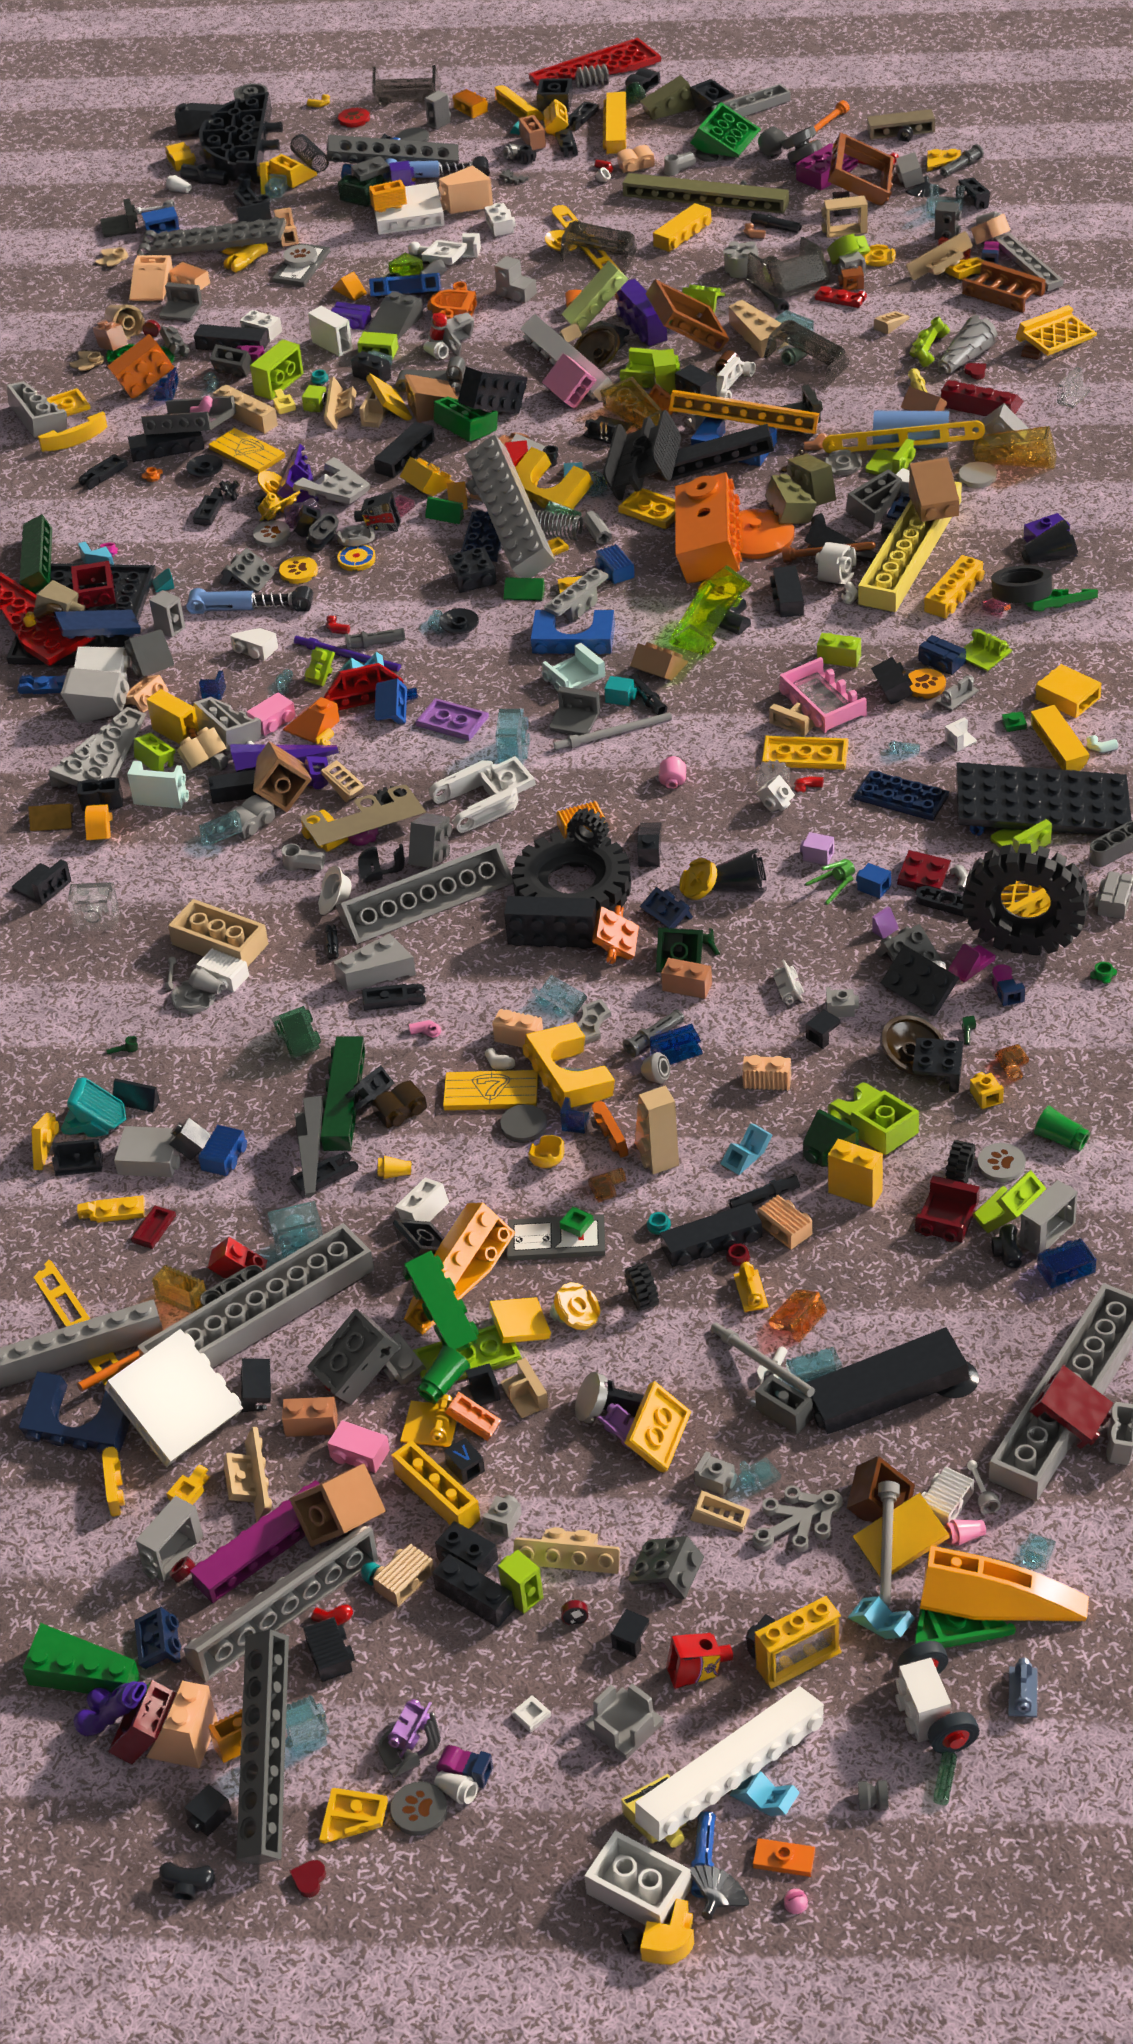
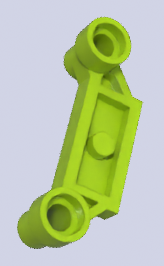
[909,316,950,367]

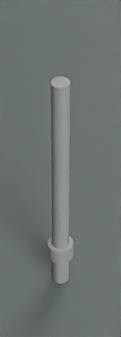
[553,712,672,750]
[710,1323,815,1397]

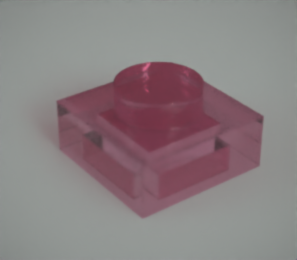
[394,495,415,516]
[982,598,1011,615]

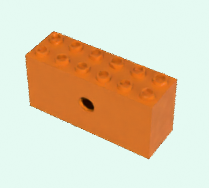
[675,472,742,583]

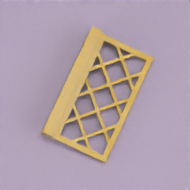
[1015,305,1097,356]
[1001,881,1051,917]

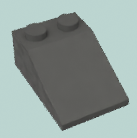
[367,291,424,339]

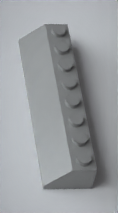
[336,843,513,944]
[0,1299,163,1389]
[183,1526,378,1682]

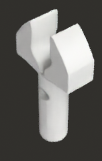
[757,1347,787,1384]

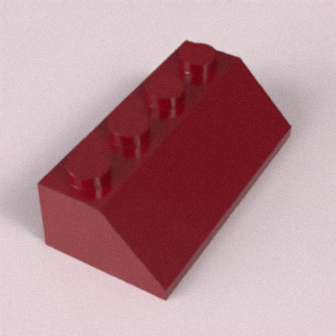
[941,380,1023,417]

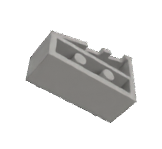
[193,697,261,752]
[334,933,416,992]

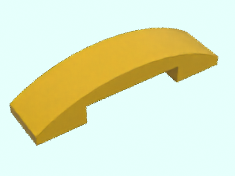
[38,412,107,452]

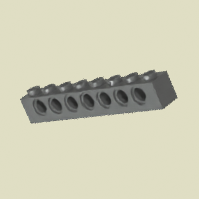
[326,135,459,164]
[236,1629,289,1865]

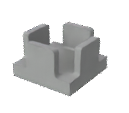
[585,1683,664,1760]

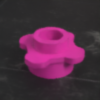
[100,543,118,557]

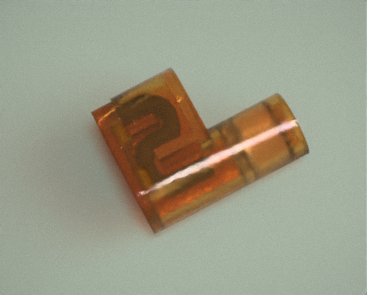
[995,1044,1030,1082]
[588,1167,626,1203]

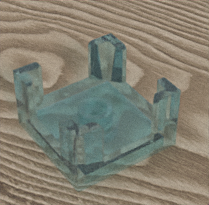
[926,184,965,219]

